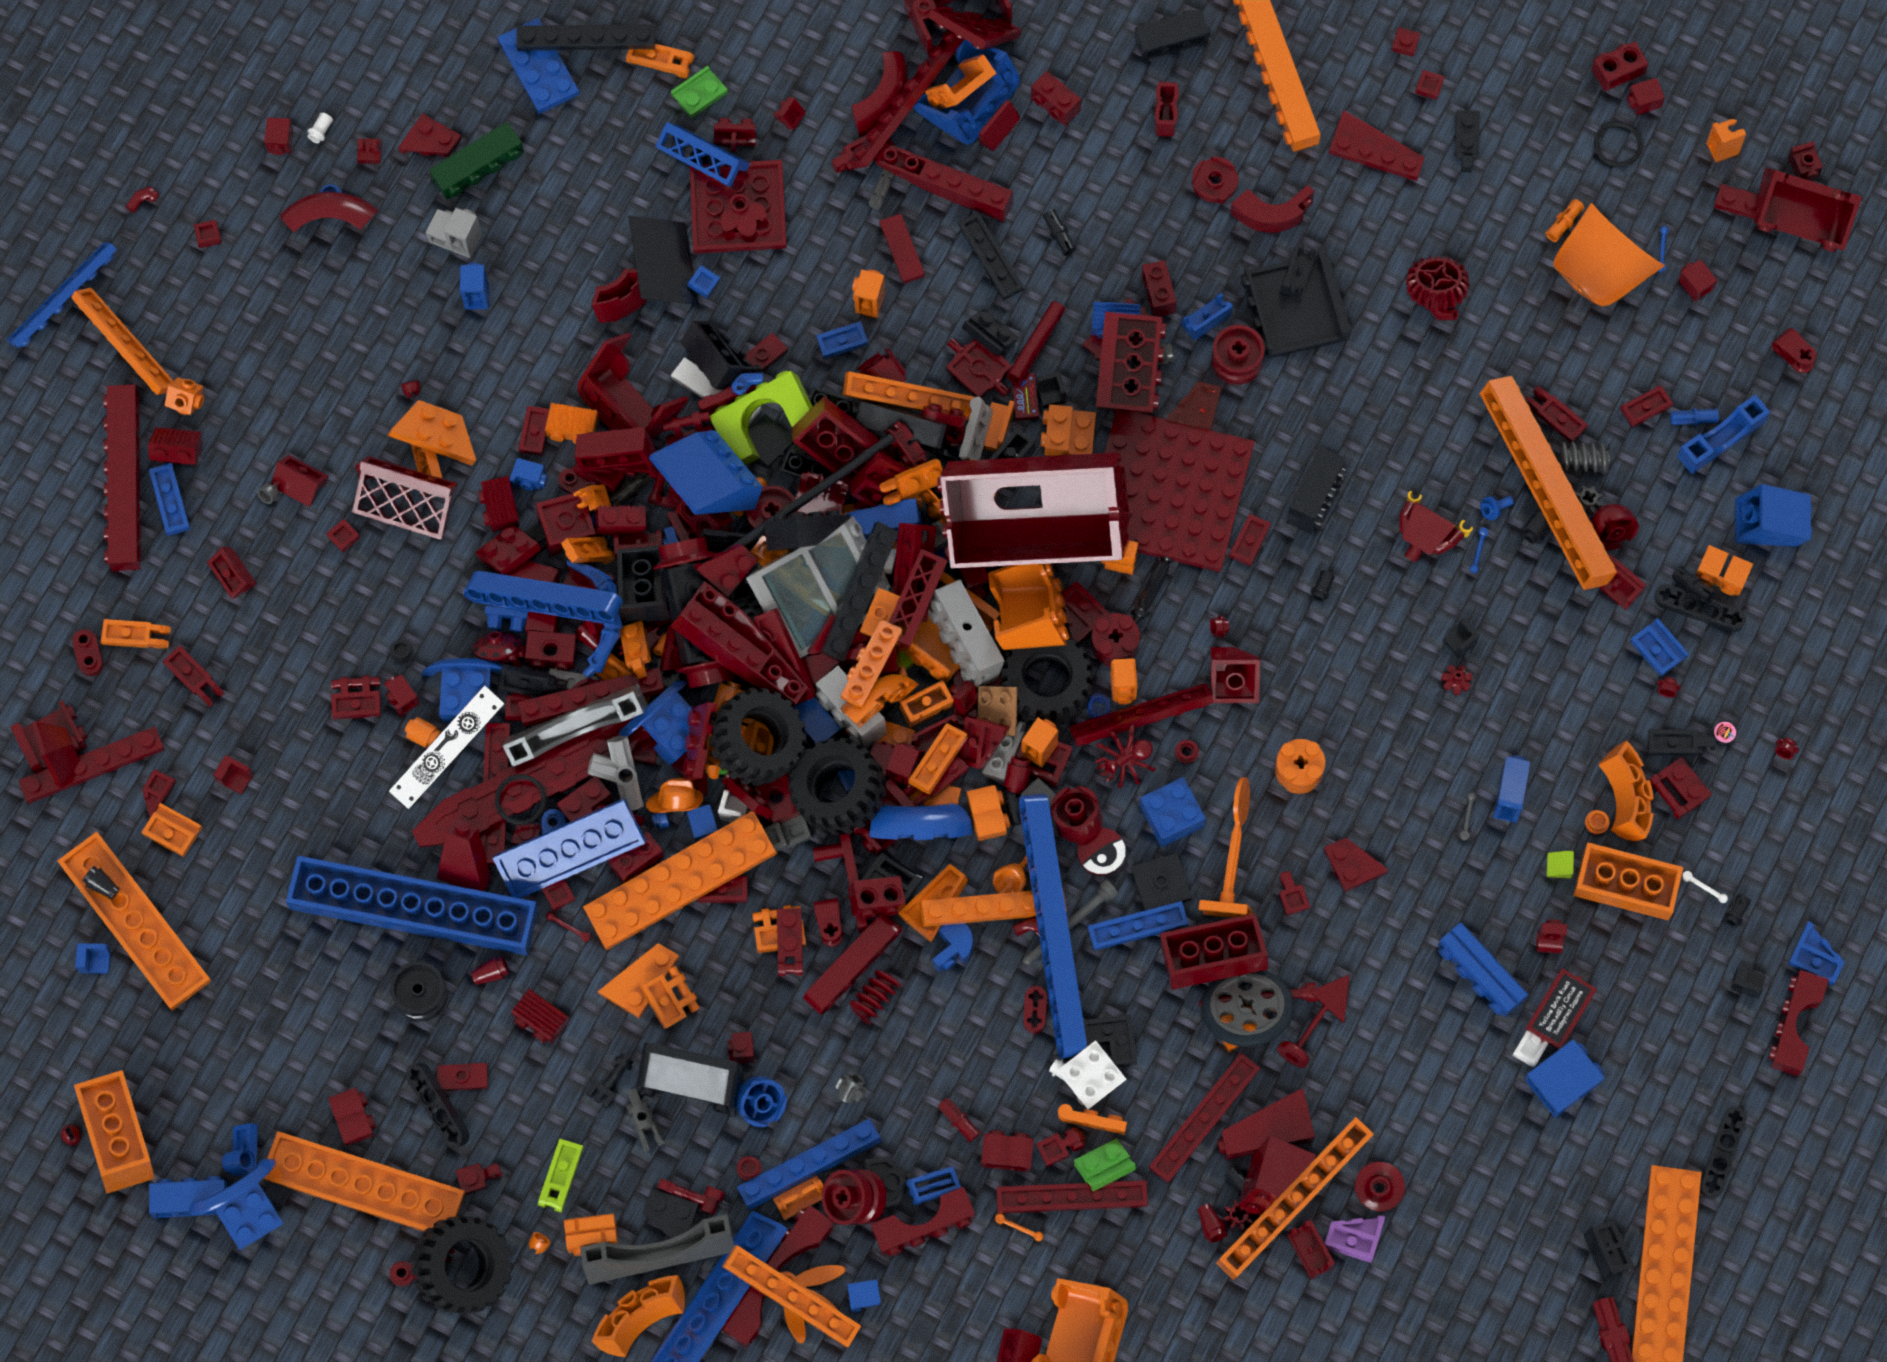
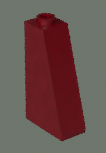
[1217,1089,1315,1160]

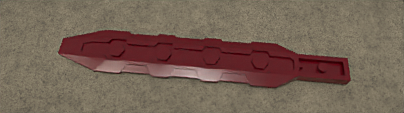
[412,716,651,848]

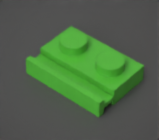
[671,66,728,119]
[1074,1138,1136,1192]

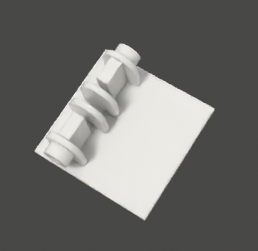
[1057,1041,1127,1109]

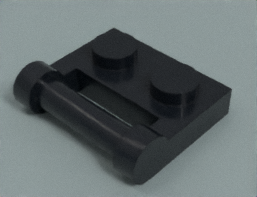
[862,849,925,911]

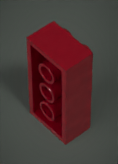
[792,396,895,483]
[1160,913,1268,990]

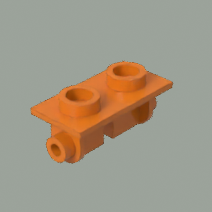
[773,1176,824,1221]

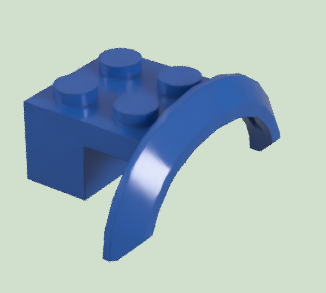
[422,658,503,724]
[619,680,691,766]
[188,1159,283,1250]

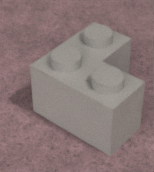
[426,208,482,259]

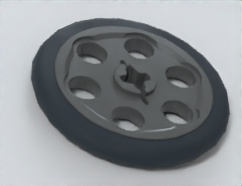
[1201,970,1294,1047]

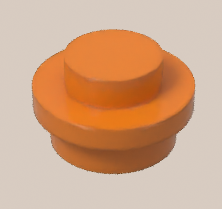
[1585,810,1610,834]

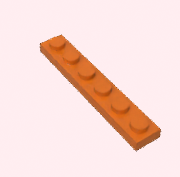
[71,287,173,396]
[842,371,974,421]
[919,888,1067,927]
[722,1245,861,1347]

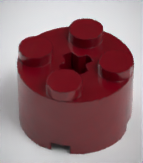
[857,348,907,382]
[1091,613,1140,667]
[1051,786,1104,845]

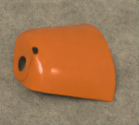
[1553,203,1665,307]

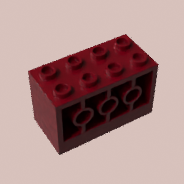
[1096,312,1166,415]

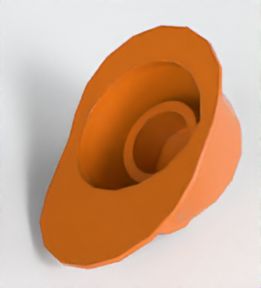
[646,777,703,813]

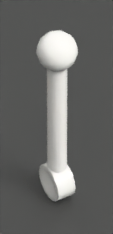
[1682,871,1728,903]

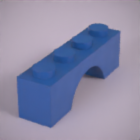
[1677,394,1770,474]

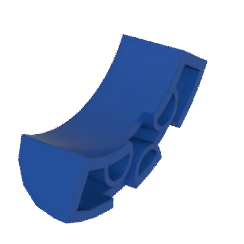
[870,803,972,840]

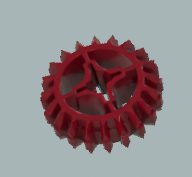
[1406,255,1470,311]

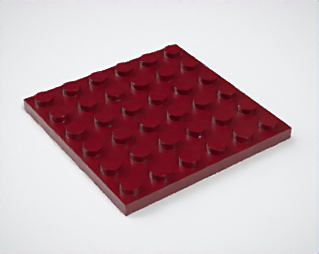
[1105,411,1255,572]

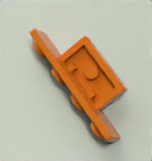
[841,620,902,707]

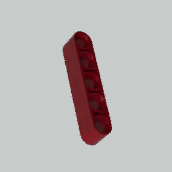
[803,913,903,1015]

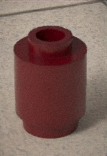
[1003,756,1031,793]

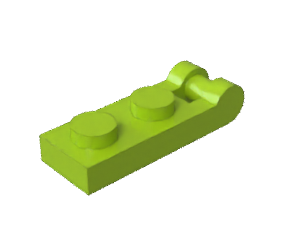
[538,1138,584,1213]

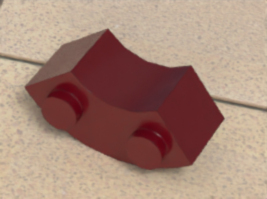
[591,269,648,323]

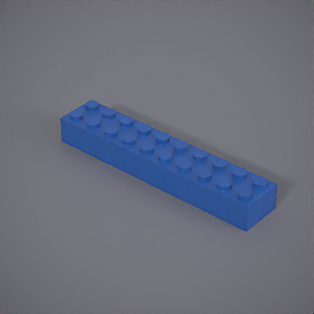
[286,856,539,956]

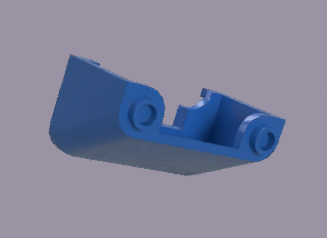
[913,39,1020,145]

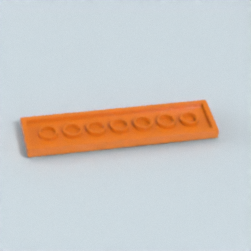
[583,811,777,950]
[57,832,211,1011]
[262,1131,465,1231]
[1631,1165,1702,1362]

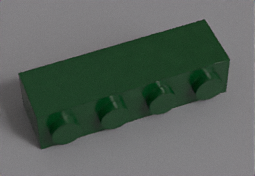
[429,122,524,200]

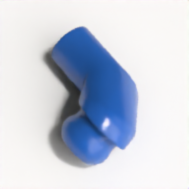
[731,373,763,395]

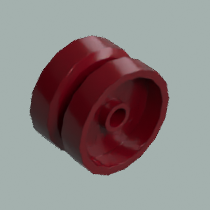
[1211,324,1265,385]
[746,486,797,537]
[822,1169,886,1225]

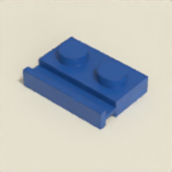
[1630,618,1689,677]

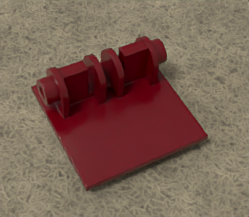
[795,471,849,516]

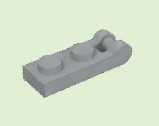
[959,397,993,461]

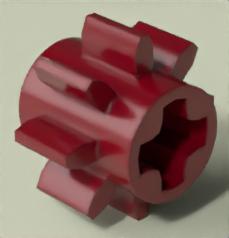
[1223,1200,1253,1232]

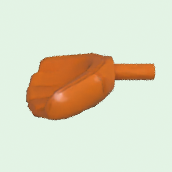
[993,856,1028,894]

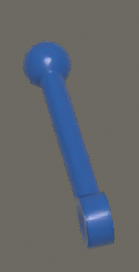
[1658,226,1669,273]
[1470,527,1488,573]

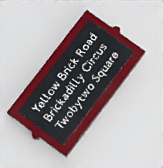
[1525,968,1597,1049]

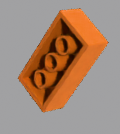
[1573,842,1684,921]

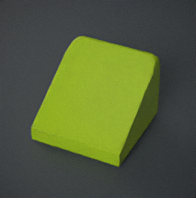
[1547,851,1574,879]

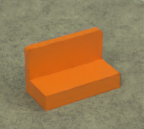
[983,400,1015,452]

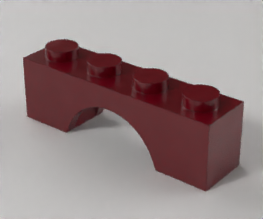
[800,644,902,689]
[1768,970,1829,1076]
[871,1187,975,1257]

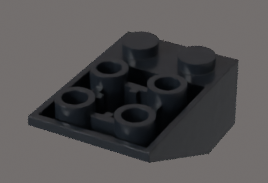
[764,510,850,551]

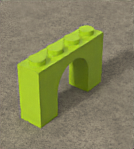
[709,371,813,466]

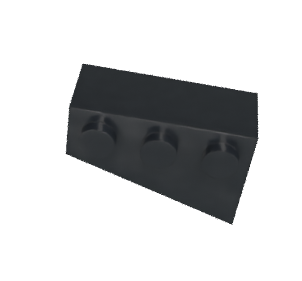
[680,321,763,390]

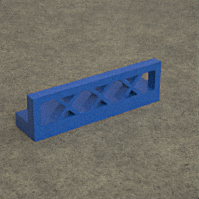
[655,122,750,186]

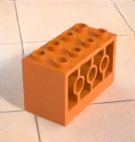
[74,1070,155,1194]

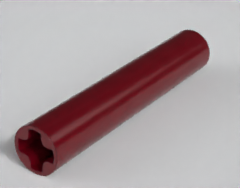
[1007,301,1065,384]

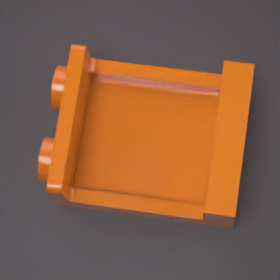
[925,54,996,110]

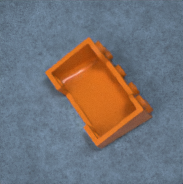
[988,563,1069,650]

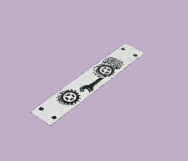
[389,686,504,809]

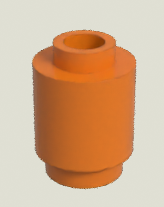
[405,717,442,749]

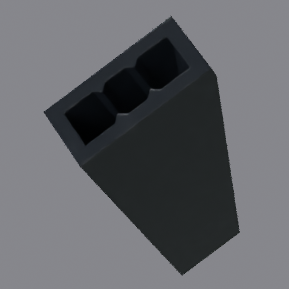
[849,399,947,449]

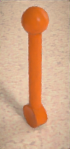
[995,1214,1044,1241]

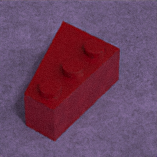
[574,427,657,478]

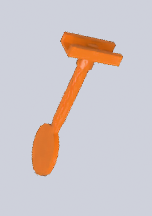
[1199,777,1252,918]

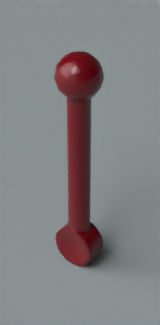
[546,911,590,942]

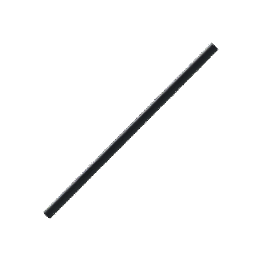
[700,434,895,577]

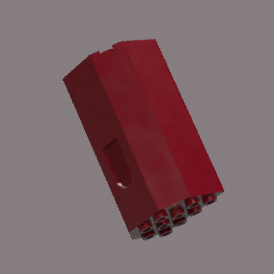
[937,452,1130,568]

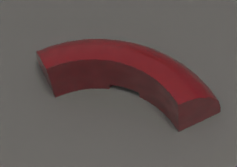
[851,51,908,137]
[280,192,379,232]

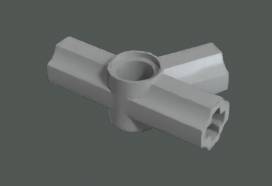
[587,736,644,811]

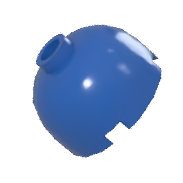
[736,1076,787,1127]

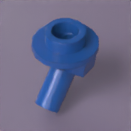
[1480,495,1514,520]

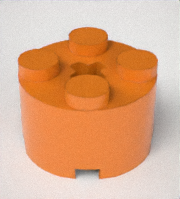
[1275,739,1325,794]

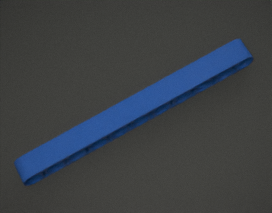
[1019,794,1087,1059]

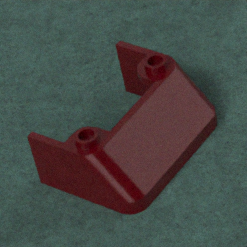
[904,0,1012,56]
[577,333,688,440]

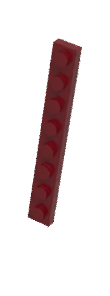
[849,29,964,168]

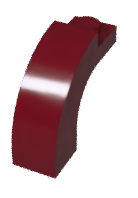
[1230,185,1314,233]

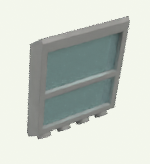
[746,516,893,658]

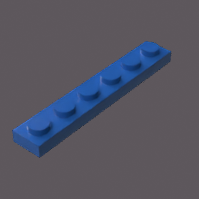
[6,242,117,348]
[737,1118,882,1210]

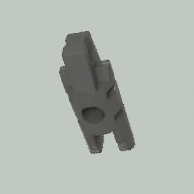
[626,1088,665,1152]

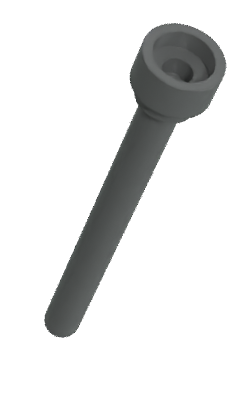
[1023,880,1119,965]

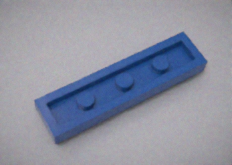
[1087,901,1189,951]

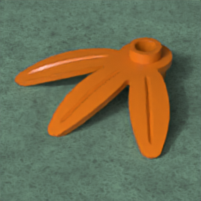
[780,1265,846,1343]

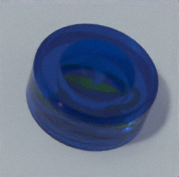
[1087,693,1111,718]

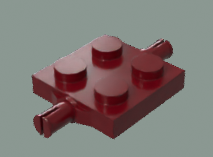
[946,338,1012,398]

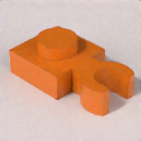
[573,485,612,511]

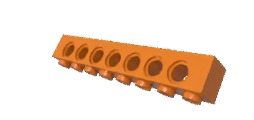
[1216,1117,1374,1281]

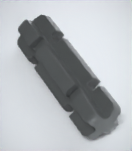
[869,168,895,210]

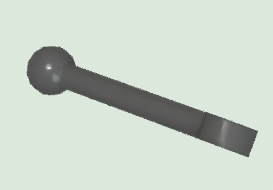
[1460,792,1477,841]

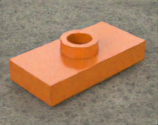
[860,587,900,637]

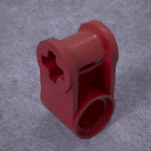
[1771,328,1816,373]
[813,897,843,947]

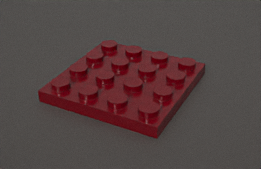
[690,160,787,254]

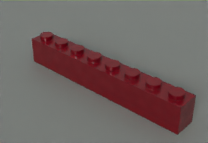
[103,384,141,571]

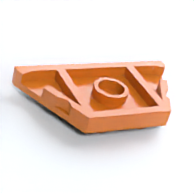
[388,400,476,466]

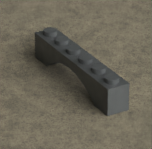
[502,683,648,767]
[580,1214,735,1285]

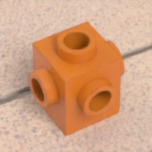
[165,377,204,415]

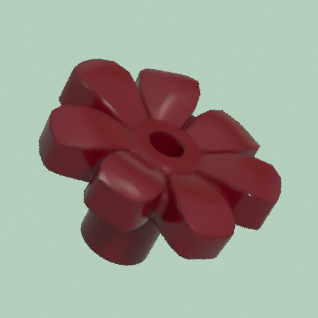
[499,645,526,668]
[1441,665,1472,695]

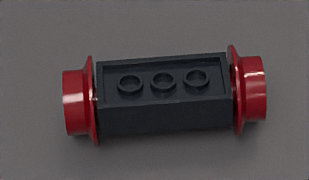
[653,537,736,688]

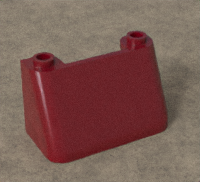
[1754,167,1862,253]

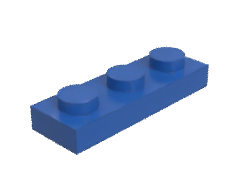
[149,463,191,536]

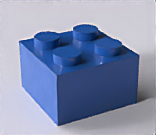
[1139,777,1206,848]

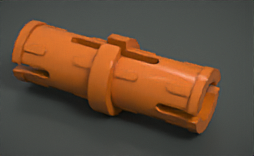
[1545,199,1585,242]

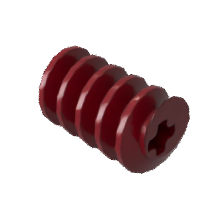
[849,970,902,1025]

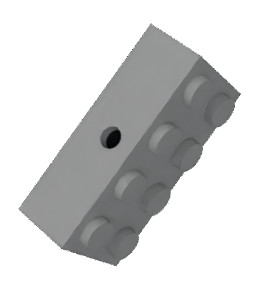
[928,580,1004,689]

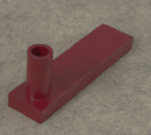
[812,834,868,934]

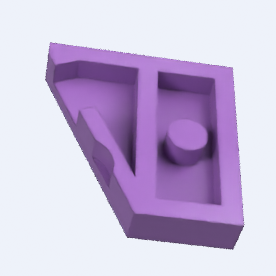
[1324,1215,1385,1263]

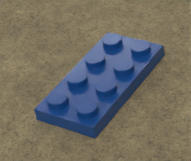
[497,18,580,114]

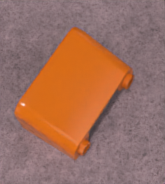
[1031,1278,1128,1362]

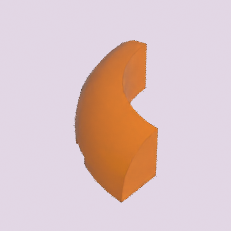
[840,674,919,728]
[1598,740,1654,841]
[592,1275,685,1357]

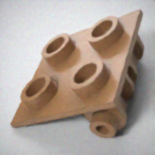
[977,686,1018,736]

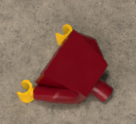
[1399,491,1473,563]

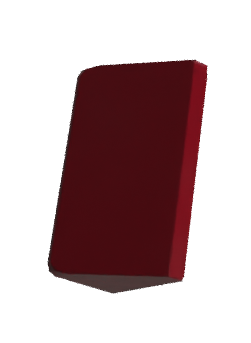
[979,100,1020,151]
[207,547,256,599]

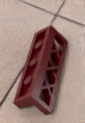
[892,523,936,622]
[889,549,948,651]

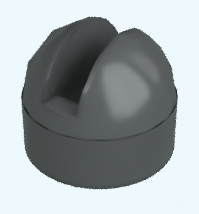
[257,483,279,504]

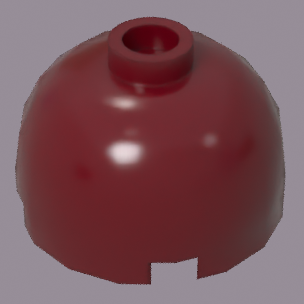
[1590,504,1639,551]

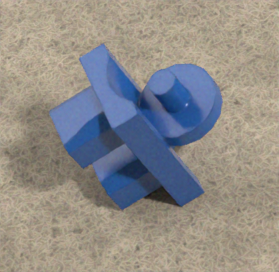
[485,606,528,634]

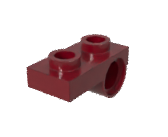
[1536,919,1567,954]

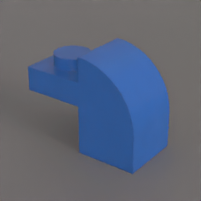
[932,923,973,972]

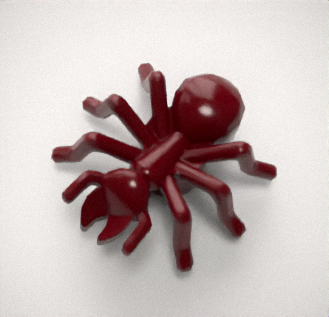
[1095,725,1156,789]

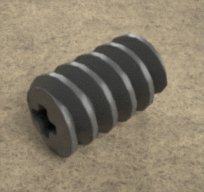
[1560,442,1610,473]

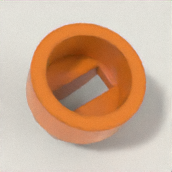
[528,1232,551,1254]

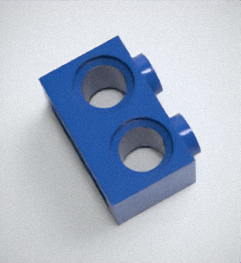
[460,262,489,310]

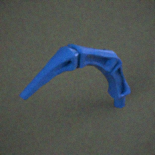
[566,559,623,679]

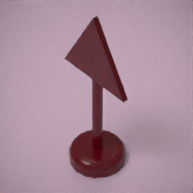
[1277,974,1349,1068]

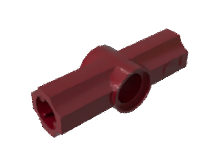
[1592,1297,1634,1362]

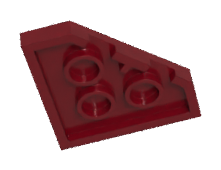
[929,6,1022,50]

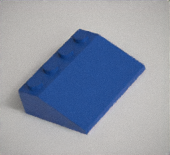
[649,430,763,515]

